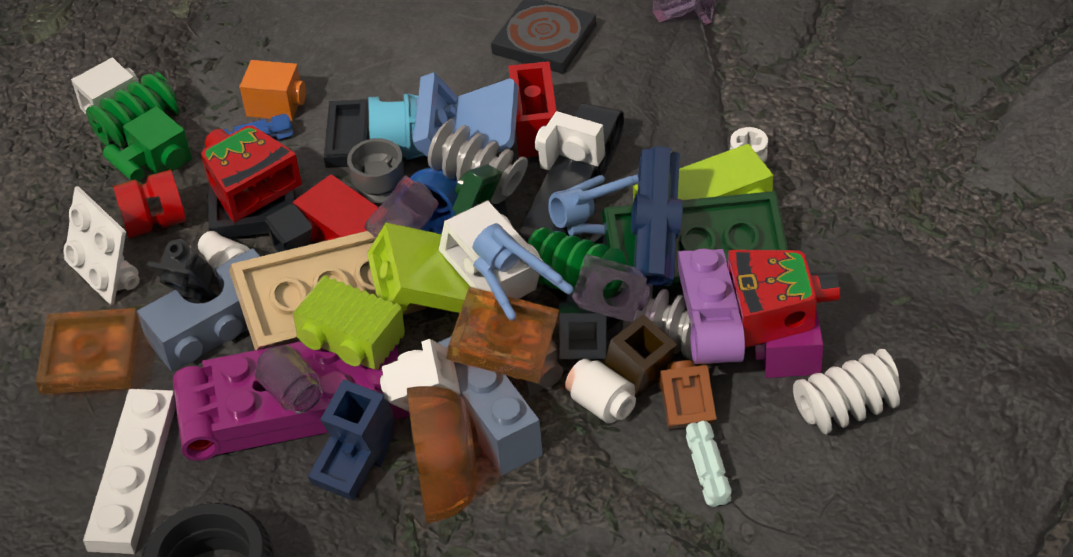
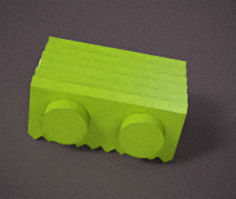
[293,275,405,370]

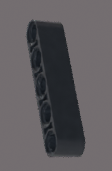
[519,103,624,243]

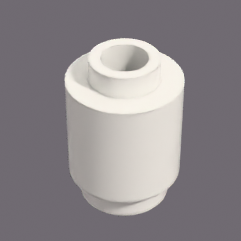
[565,359,636,423]

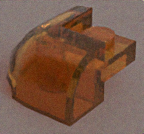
[406,386,478,523]

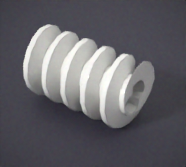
[793,349,900,434]

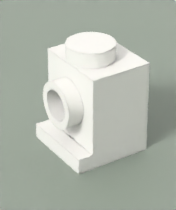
[380,339,461,413]

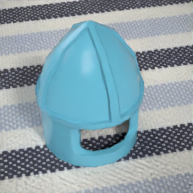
[368,94,426,160]

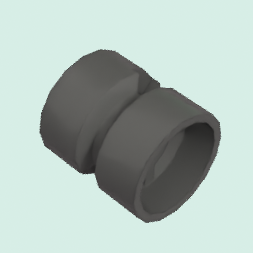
[347,138,407,217]

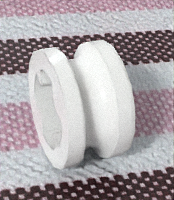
[730,127,768,163]

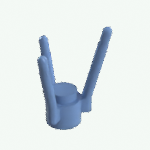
[548,174,638,235]
[472,223,574,320]

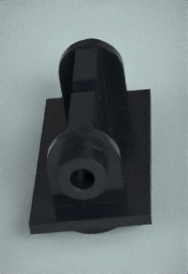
[147,239,218,304]

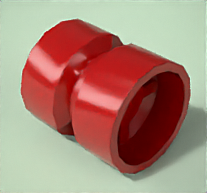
[113,170,187,238]

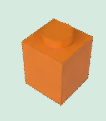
[239,60,306,121]

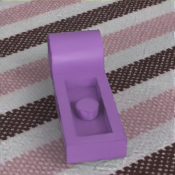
[677,249,745,364]

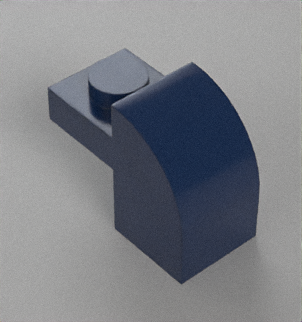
[308,379,394,501]

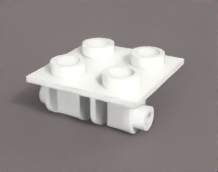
[64,186,140,305]

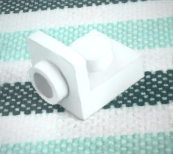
[535,111,605,170]

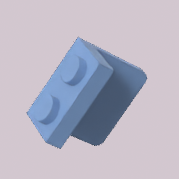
[413,72,519,157]

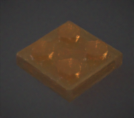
[446,286,559,384]
[36,308,139,394]

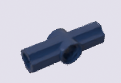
[631,146,683,287]

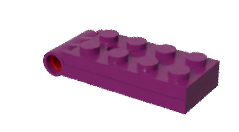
[173,342,411,461]

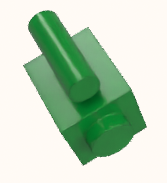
[103,106,192,182]

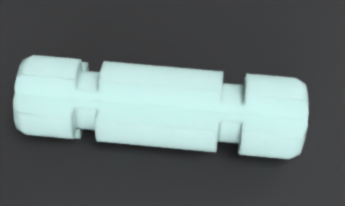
[686,421,732,507]

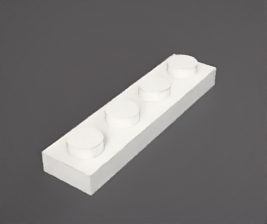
[83,389,176,554]

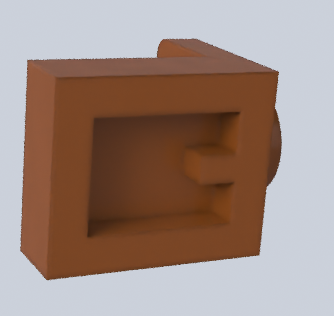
[658,360,717,430]

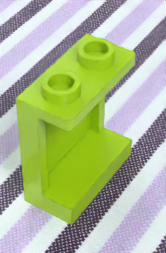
[367,222,498,335]

